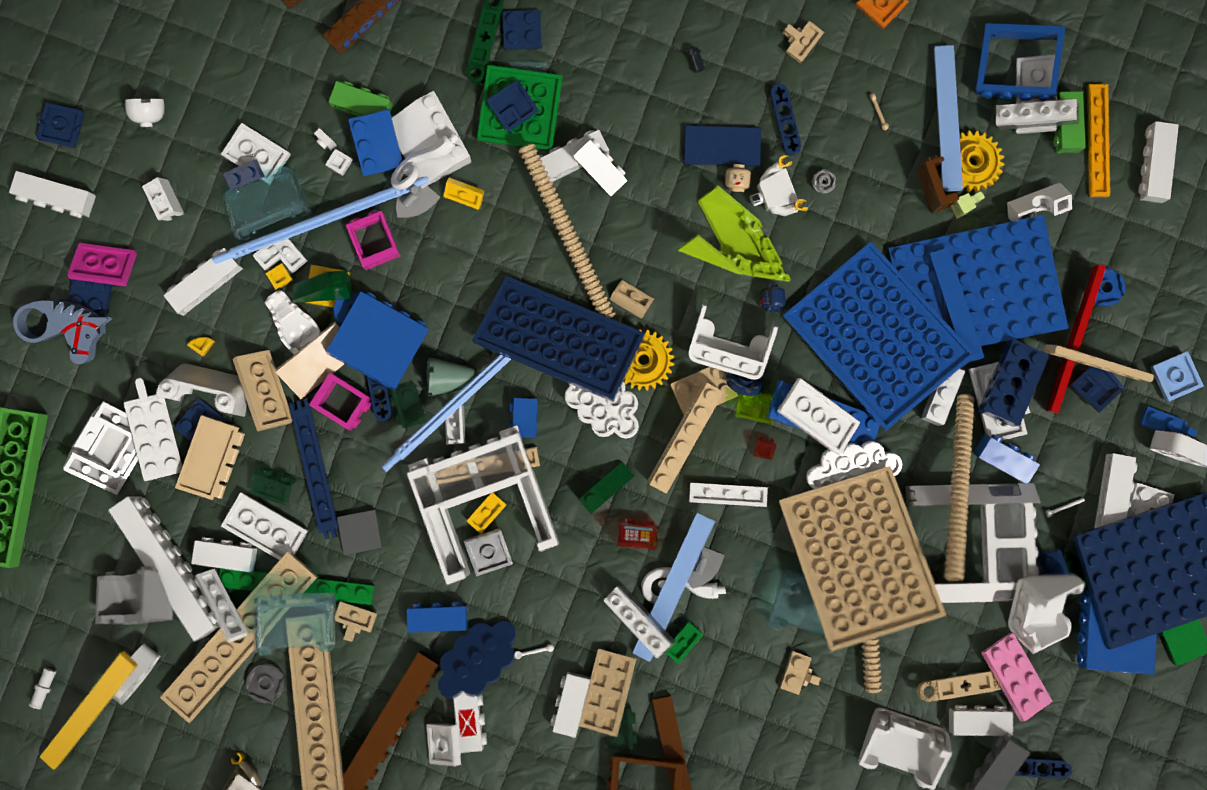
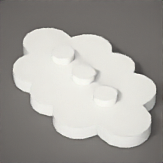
[565,382,639,439]
[806,441,902,489]

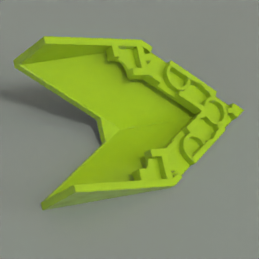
[678,185,791,282]

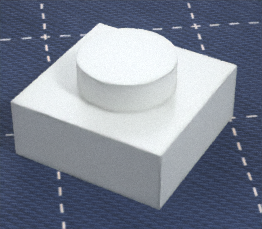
[314,128,337,151]
[325,149,353,176]

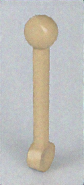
[870,93,889,130]

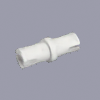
[29,668,56,709]

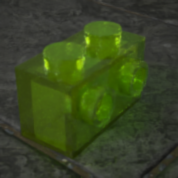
[735,393,774,425]

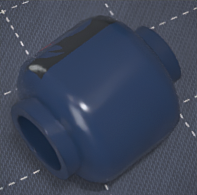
[760,283,785,312]

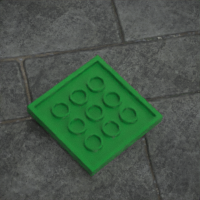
[477,65,563,151]

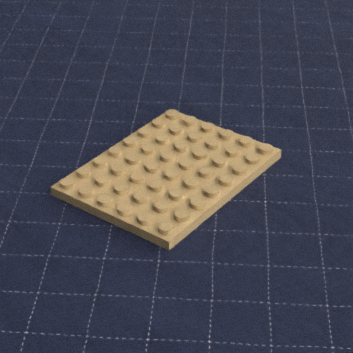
[779,466,946,652]

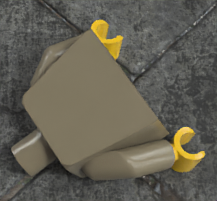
[222,752,262,790]

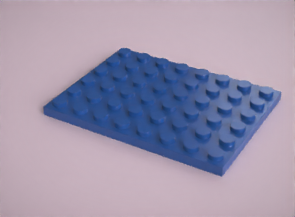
[889,215,1068,346]
[783,242,976,432]

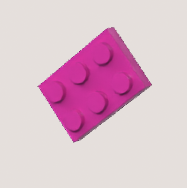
[67,243,137,286]

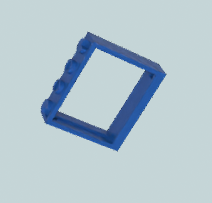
[976,23,1065,102]

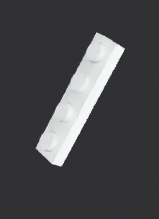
[689,483,768,507]
[195,569,247,643]

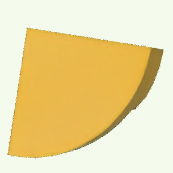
[187,337,215,356]

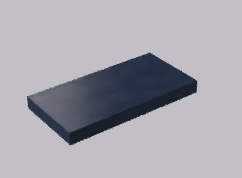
[684,126,761,167]

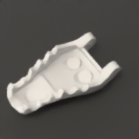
[265,291,321,354]

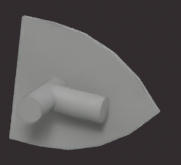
[396,186,440,218]
[688,547,724,589]

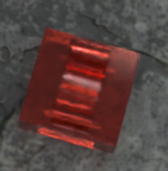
[753,436,777,460]

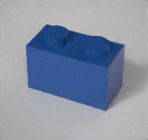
[509,398,538,438]

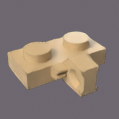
[783,21,824,64]
[334,602,378,642]
[780,651,821,695]

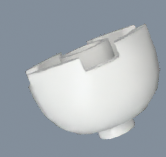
[125,99,165,127]

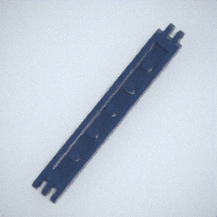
[289,398,339,540]

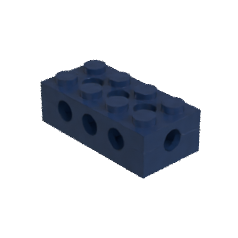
[977,339,1050,427]

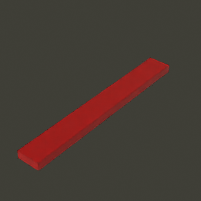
[1045,264,1106,413]

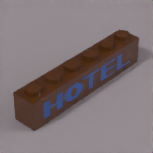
[323,0,401,55]

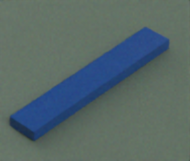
[929,247,984,362]

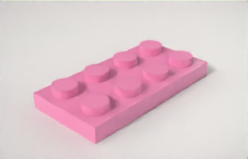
[981,633,1052,722]

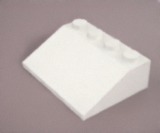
[392,91,471,188]

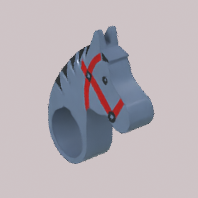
[13,299,113,364]

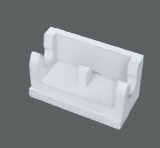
[142,177,184,221]
[445,405,466,445]

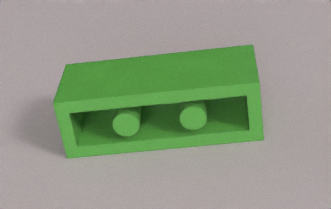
[329,81,393,116]
[1053,92,1085,153]

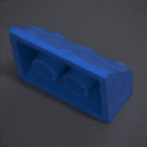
[348,109,403,176]

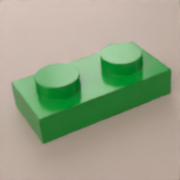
[666,621,703,664]

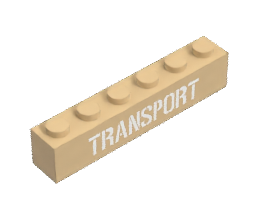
[647,381,724,494]

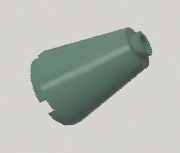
[426,357,478,396]

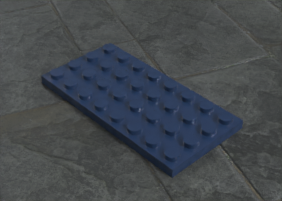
[472,276,645,402]

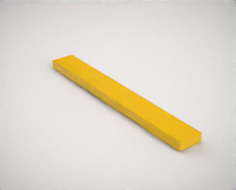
[40,651,138,770]

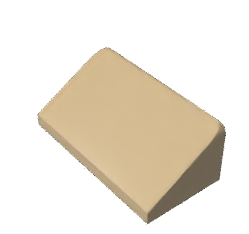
[610,280,654,318]

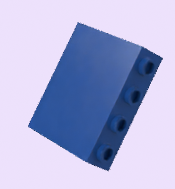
[326,292,429,391]
[1076,589,1157,675]

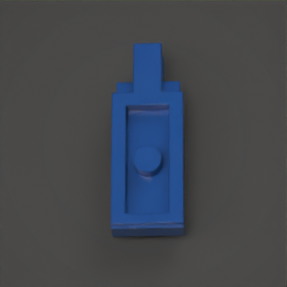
[1139,406,1197,438]

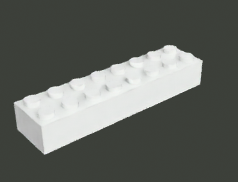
[109,496,220,641]

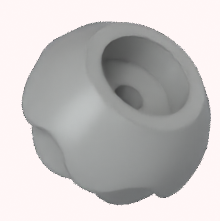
[812,170,836,194]

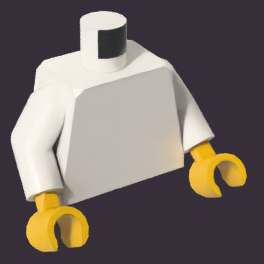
[750,155,808,216]

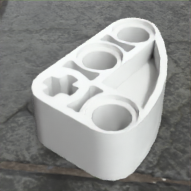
[1150,430,1207,468]
[113,644,160,705]

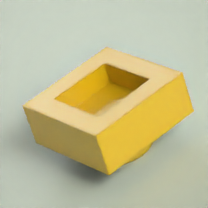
[266,264,293,290]

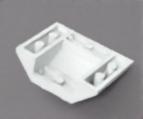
[63,401,138,495]

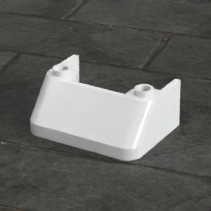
[689,299,778,379]

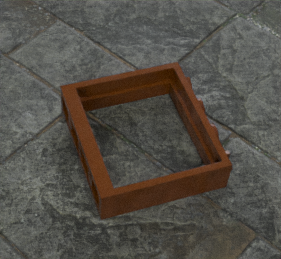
[607,752,685,790]

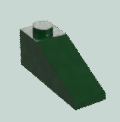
[292,270,351,303]
[578,462,634,514]

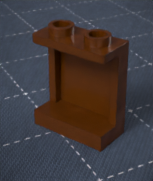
[917,156,959,213]

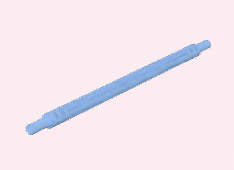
[212,176,429,264]
[381,355,511,472]

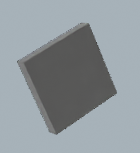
[337,510,383,555]

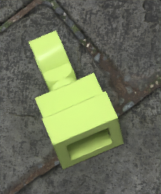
[950,191,985,219]

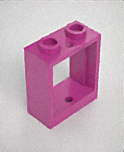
[346,210,401,270]
[309,373,372,430]

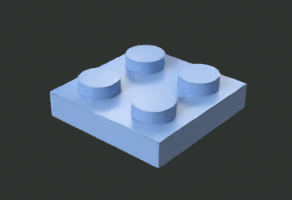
[1150,351,1204,402]

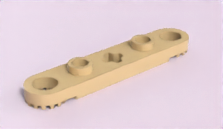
[917,670,1002,702]

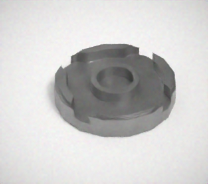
[246,663,286,703]

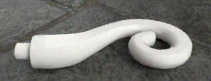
[391,133,459,190]
[641,567,726,604]

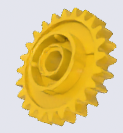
[959,131,1004,192]
[624,330,674,391]

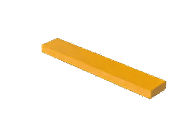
[1087,84,1110,197]

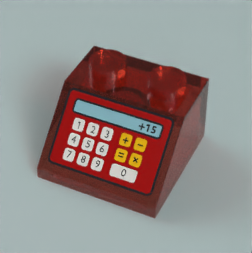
[617,519,658,550]

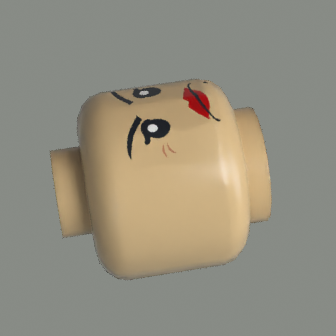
[725,164,751,192]

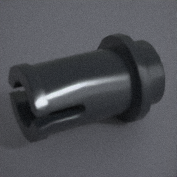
[687,47,705,73]

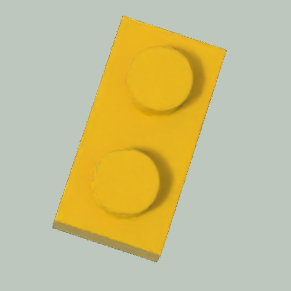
[443,178,484,210]
[467,492,507,534]

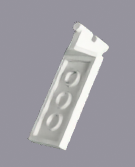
[124,378,182,481]

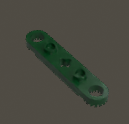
[466,0,504,84]

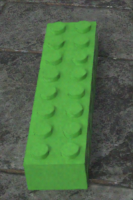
[0,408,48,568]

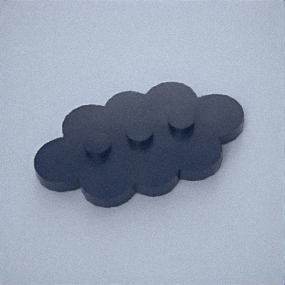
[438,621,516,699]

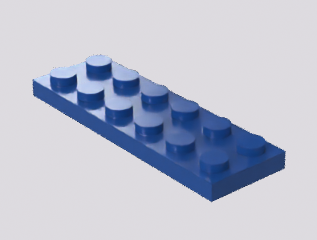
[767,380,880,446]

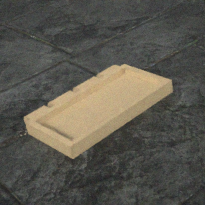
[175,415,245,500]

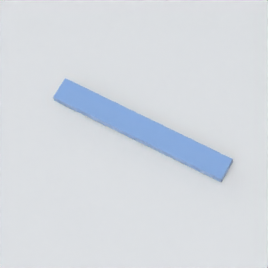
[934,45,963,192]
[633,513,715,662]

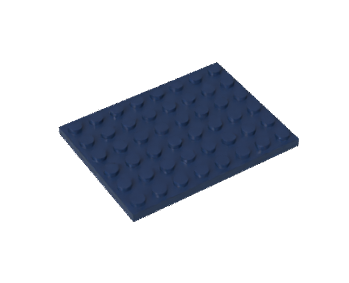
[1073,491,1207,650]

